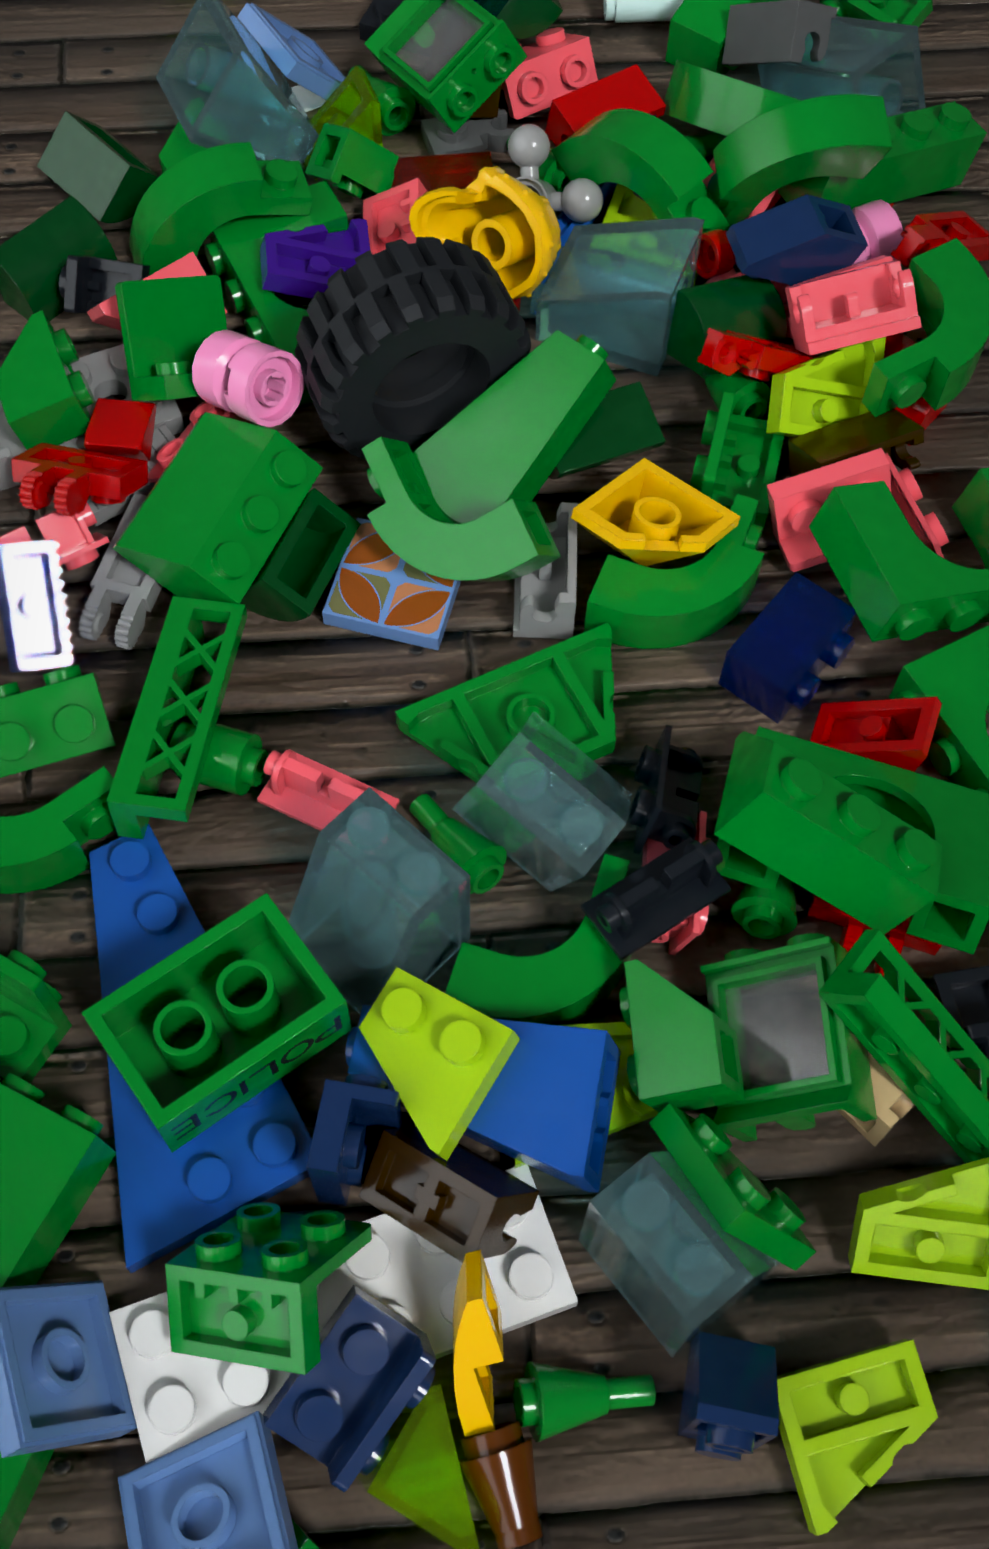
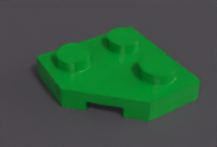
[649,1103,817,1271]

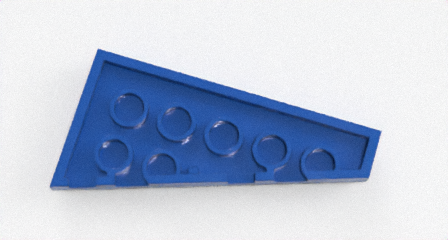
[89,824,312,1274]

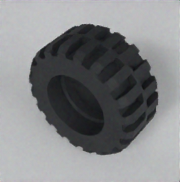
[295,237,531,460]

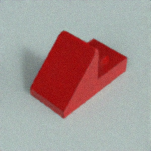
[810,696,942,772]

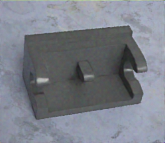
[722,0,837,67]

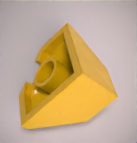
[571,458,741,566]

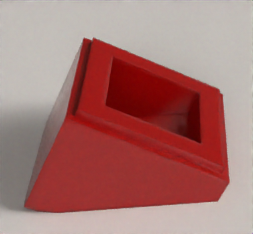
[84,398,157,461]

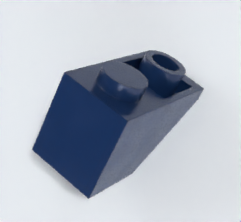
[725,194,868,286]
[678,1331,779,1461]

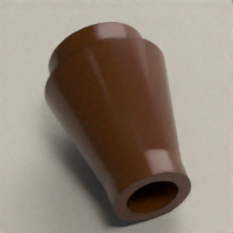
[458,1420,543,1549]

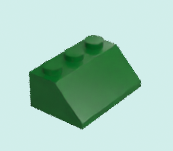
[112,412,323,604]
[714,731,943,935]

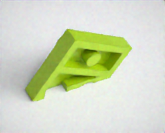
[766,337,886,437]
[359,967,520,1161]
[848,1157,989,1290]
[777,1339,938,1536]

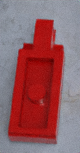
[891,211,989,268]
[697,328,819,381]

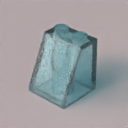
[156,0,319,164]
[758,16,926,117]
[530,217,704,377]
[452,711,632,892]
[288,787,470,1014]
[578,1151,781,1357]

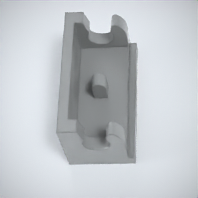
[513,502,578,639]

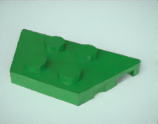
[395,622,616,801]

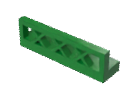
[106,596,247,839]
[818,929,989,1164]

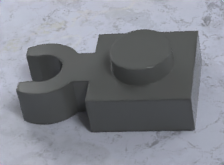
[421,109,514,171]

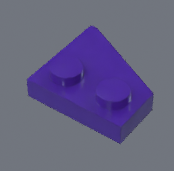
[260,218,370,299]

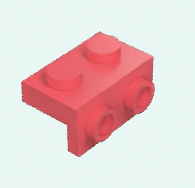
[501,27,598,120]

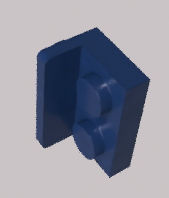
[306,1074,404,1207]
[263,1285,436,1492]

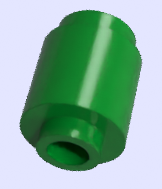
[169,721,269,796]

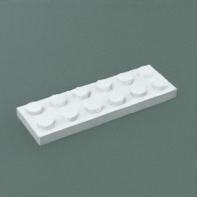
[109,1164,578,1464]

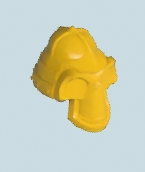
[409,166,561,299]

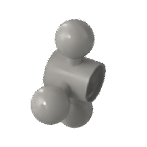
[508,124,603,223]

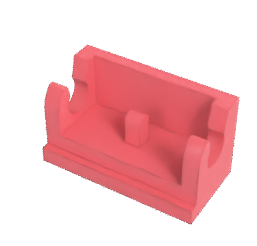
[785,260,922,355]

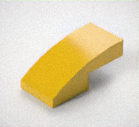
[453,1249,504,1437]

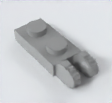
[78,493,163,650]

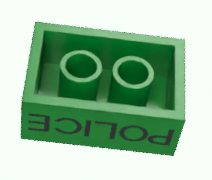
[81,893,352,1153]

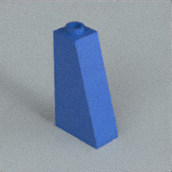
[345,1005,621,1193]

